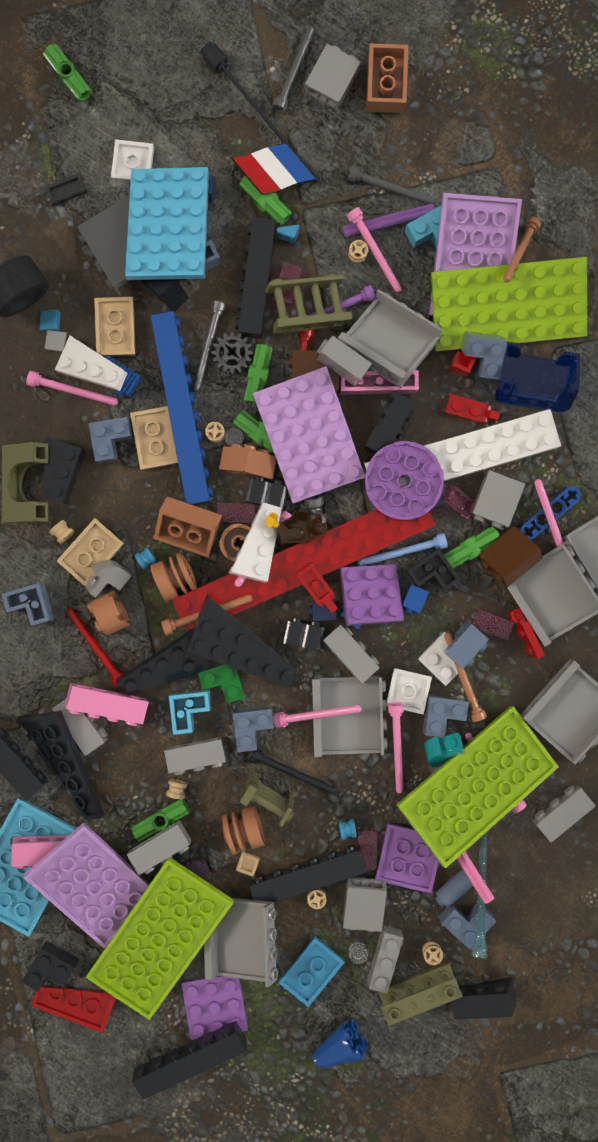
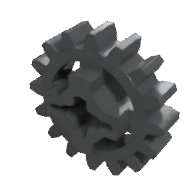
[211,332,253,375]

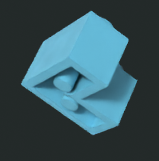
[405,206,441,249]
[169,689,212,735]

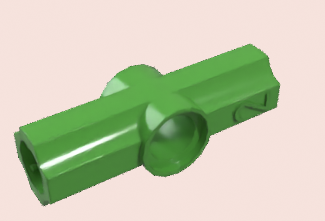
[43,44,92,102]
[239,176,292,226]
[244,344,273,405]
[233,410,275,455]
[444,526,500,568]
[131,799,190,842]

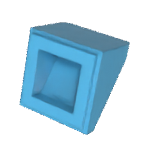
[277,225,300,244]
[40,310,60,332]

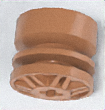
[150,552,197,602]
[222,806,265,855]

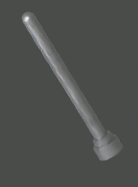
[193,301,227,392]

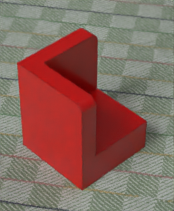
[449,351,477,377]

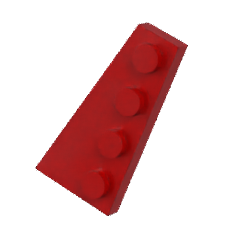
[30,985,116,1033]

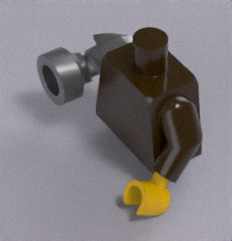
[265,494,328,543]

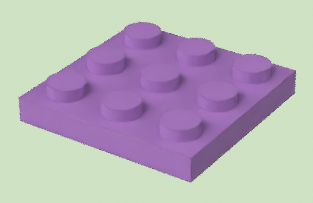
[339,564,404,626]
[375,823,439,894]
[182,976,248,1040]

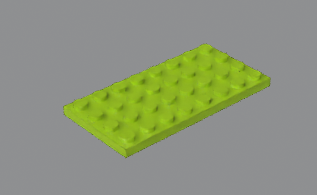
[431,257,587,351]
[396,706,559,868]
[85,857,234,1020]

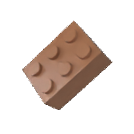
[366,43,408,113]
[154,497,222,558]

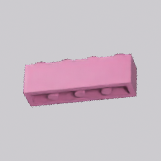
[340,370,419,395]
[65,683,149,726]
[11,835,68,869]

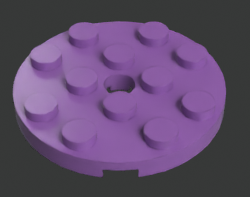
[365,441,444,520]

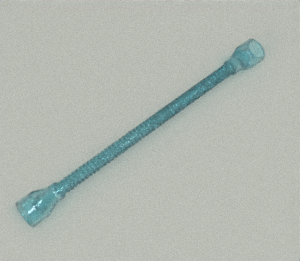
[472,831,488,959]

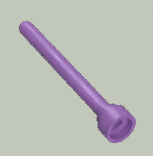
[308,285,376,316]

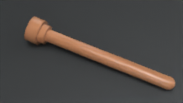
[503,217,541,283]
[161,594,253,636]
[444,633,487,722]

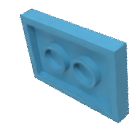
[278,936,345,1007]

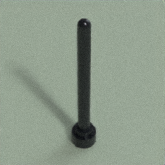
[249,749,336,794]

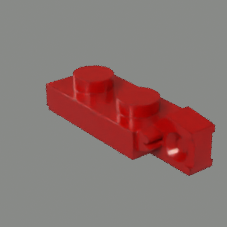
[445,394,500,423]
[295,562,338,613]
[508,608,545,659]

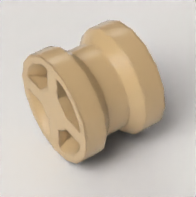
[348,240,368,264]
[205,422,225,443]
[49,520,74,544]
[166,779,188,799]
[307,887,327,909]
[422,941,443,965]

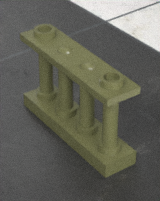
[266,274,353,334]
[240,770,294,827]
[378,961,463,1026]

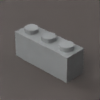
[323,625,379,685]
[52,699,108,756]
[164,736,227,775]
[532,785,595,843]
[127,820,191,875]
[367,925,403,994]

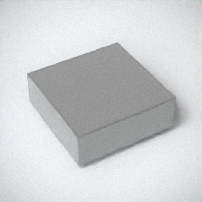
[45,330,68,353]

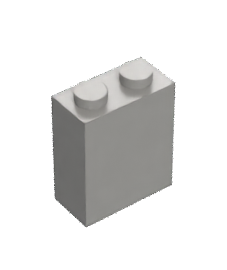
[305,44,361,110]
[317,335,372,386]
[470,470,525,530]
[343,877,387,932]

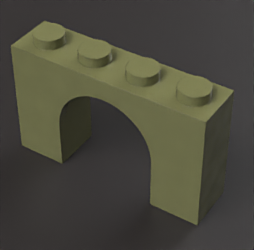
[2,442,48,523]

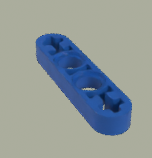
[519,487,581,540]

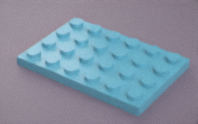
[125,167,209,280]
[0,797,77,937]

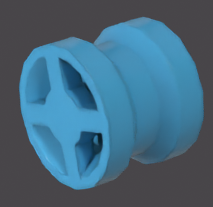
[135,547,158,571]
[338,818,357,840]

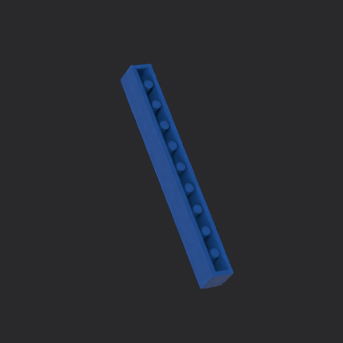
[151,311,213,505]

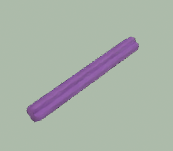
[343,204,435,237]

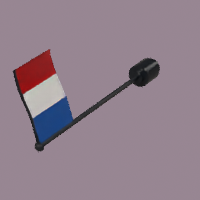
[200,42,320,195]

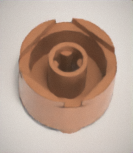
[220,524,251,562]
[87,591,130,636]

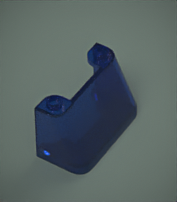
[495,342,580,412]

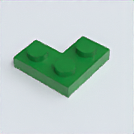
[198,665,245,704]

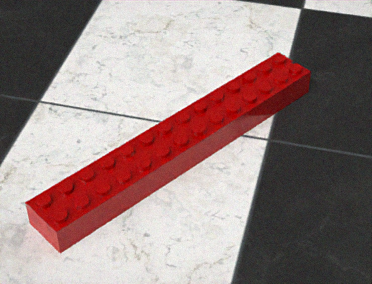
[172,509,436,632]

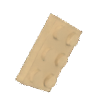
[94,297,136,357]
[130,406,179,470]
[57,518,124,587]

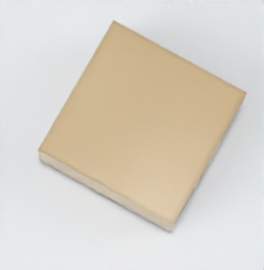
[236,852,260,877]

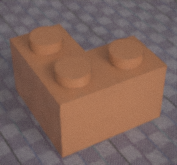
[219,444,276,479]

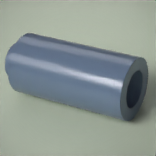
[435,868,473,908]

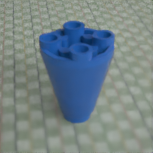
[312,1020,368,1068]

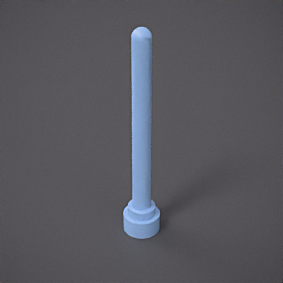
[357,533,448,566]

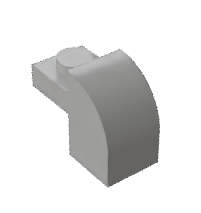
[86,560,132,598]

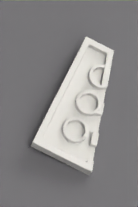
[55,335,127,391]
[229,503,282,583]

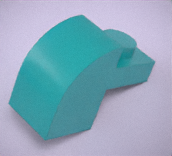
[424,733,465,767]

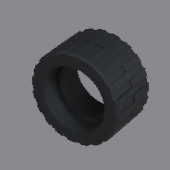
[0,255,49,317]

